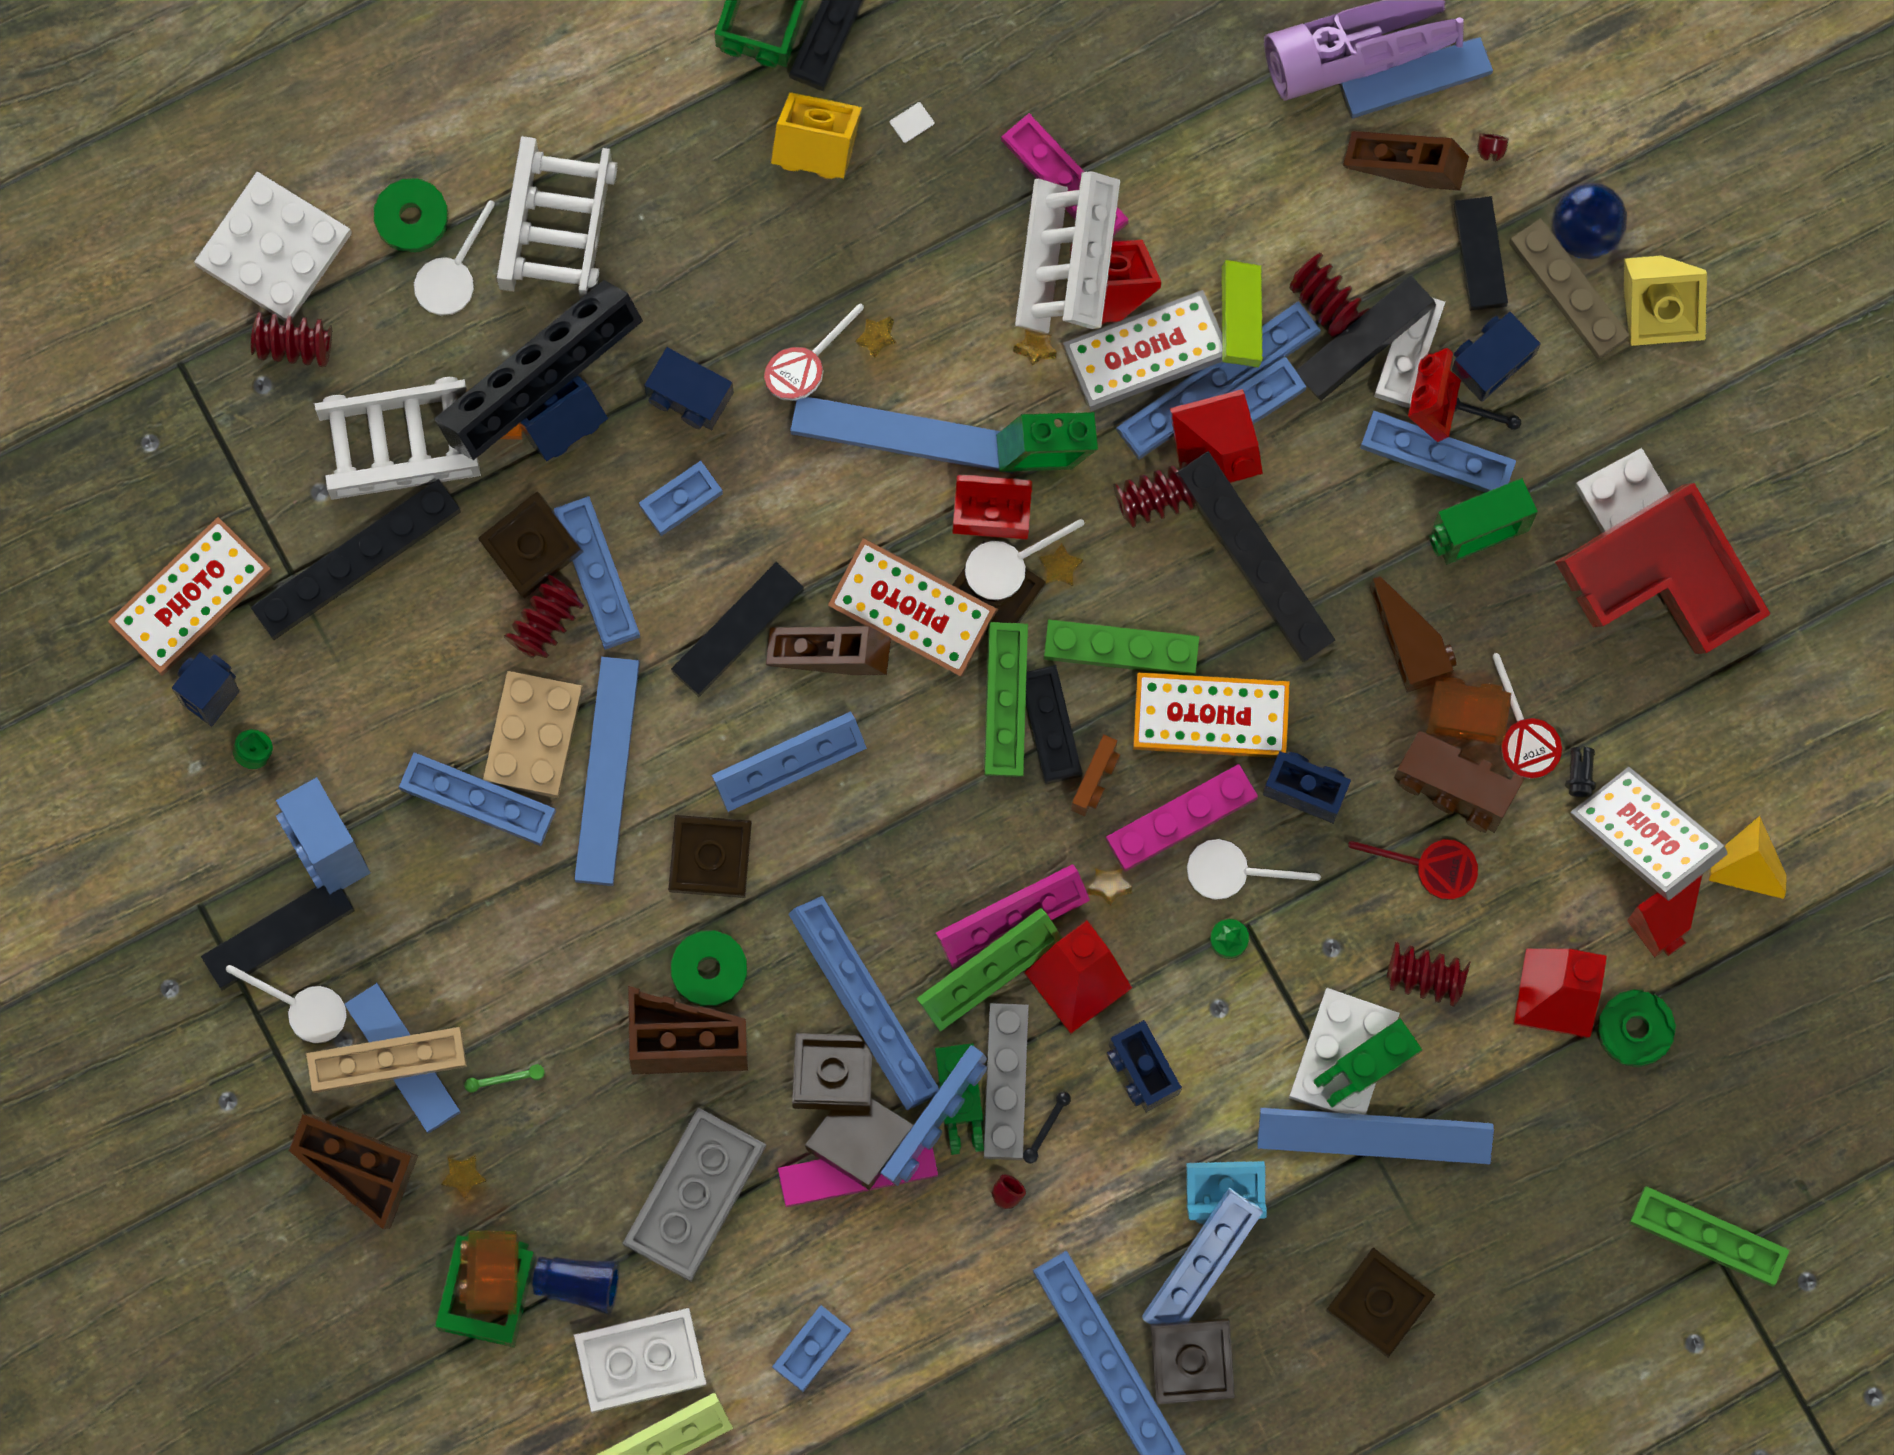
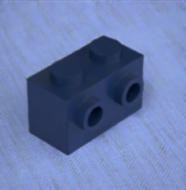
[1451,312,1541,402]
[644,347,734,431]
[519,375,608,461]
[172,652,240,727]
[1263,751,1351,824]
[1106,1020,1182,1113]

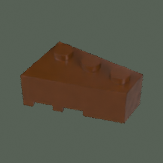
[1394,731,1525,833]
[628,986,748,1075]
[289,1114,419,1230]

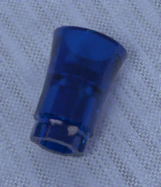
[532,1257,620,1315]

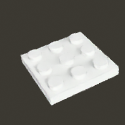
[194,172,352,321]

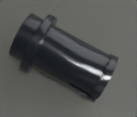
[1565,747,1596,797]

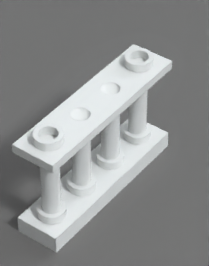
[497,136,617,299]
[1015,171,1120,334]
[315,377,481,500]

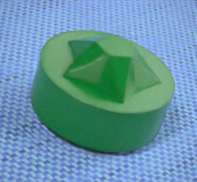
[232,729,273,769]
[1210,919,1249,959]

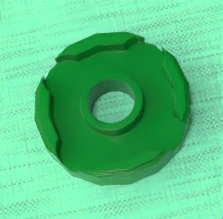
[374,178,448,253]
[671,930,747,1008]
[1597,989,1676,1068]

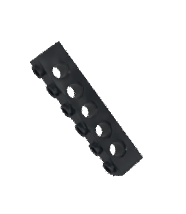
[434,280,643,461]

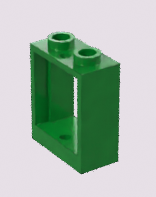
[715,0,809,68]
[996,412,1098,472]
[1429,478,1538,565]
[435,1231,536,1348]

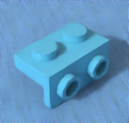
[1186,1161,1267,1224]

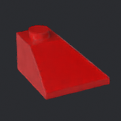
[1070,240,1161,324]
[1170,389,1263,483]
[1627,874,1703,958]
[1024,920,1132,1035]
[1513,948,1607,1038]

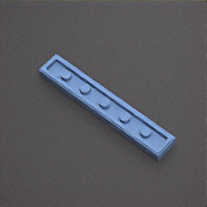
[1116,301,1321,460]
[791,397,1013,474]
[575,657,640,886]
[788,896,939,1111]
[1257,1108,1494,1164]
[1033,1251,1186,1455]

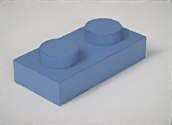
[1229,356,1307,424]
[639,461,723,536]
[772,1305,852,1392]

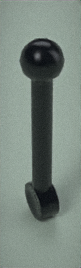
[1454,397,1521,430]
[1023,1091,1071,1164]

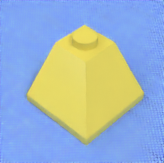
[1624,256,1707,346]

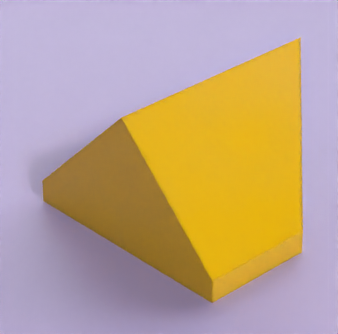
[1709,816,1786,899]

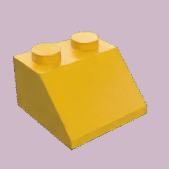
[771,92,862,179]

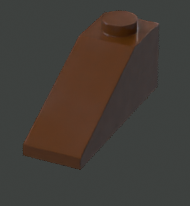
[1343,131,1469,191]
[1370,576,1457,693]
[766,626,891,675]

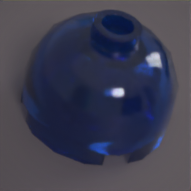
[1551,182,1627,260]

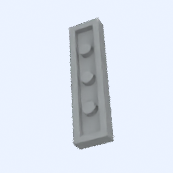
[984,1003,1029,1160]

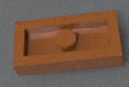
[1071,734,1121,816]

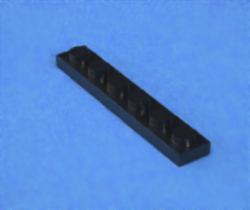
[1175,451,1335,662]
[251,479,461,641]

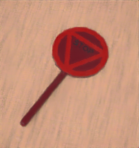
[1348,839,1478,900]

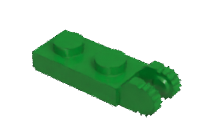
[1313,1018,1423,1108]
[935,1043,984,1155]

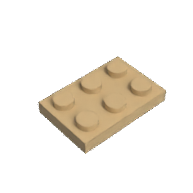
[483,671,583,798]

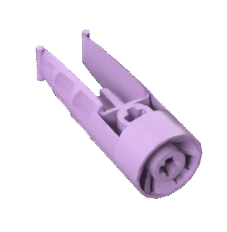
[1264,0,1463,101]

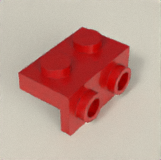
[1408,348,1461,442]
[952,475,1032,539]

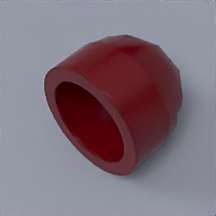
[1477,133,1509,162]
[991,1174,1026,1209]

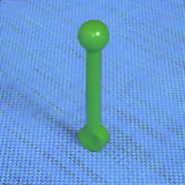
[464,1064,544,1093]

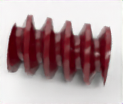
[1289,252,1370,337]
[251,312,332,367]
[1113,461,1194,528]
[504,574,584,658]
[1386,942,1471,1007]

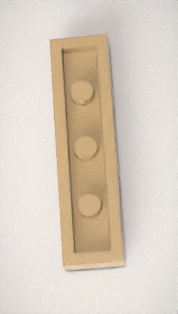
[306,1027,467,1093]

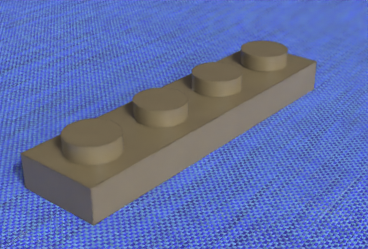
[1509,218,1630,360]

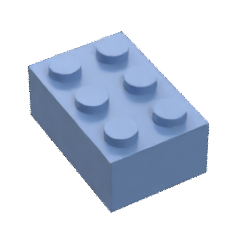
[275,777,371,894]

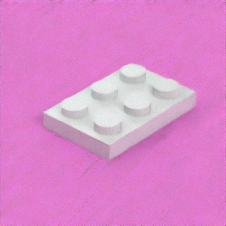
[1575,448,1668,533]
[1289,988,1400,1115]
[574,1308,707,1413]

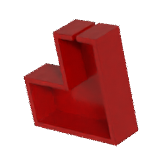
[1555,483,1770,654]

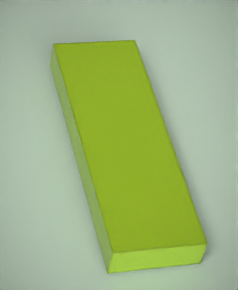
[1222,260,1262,368]

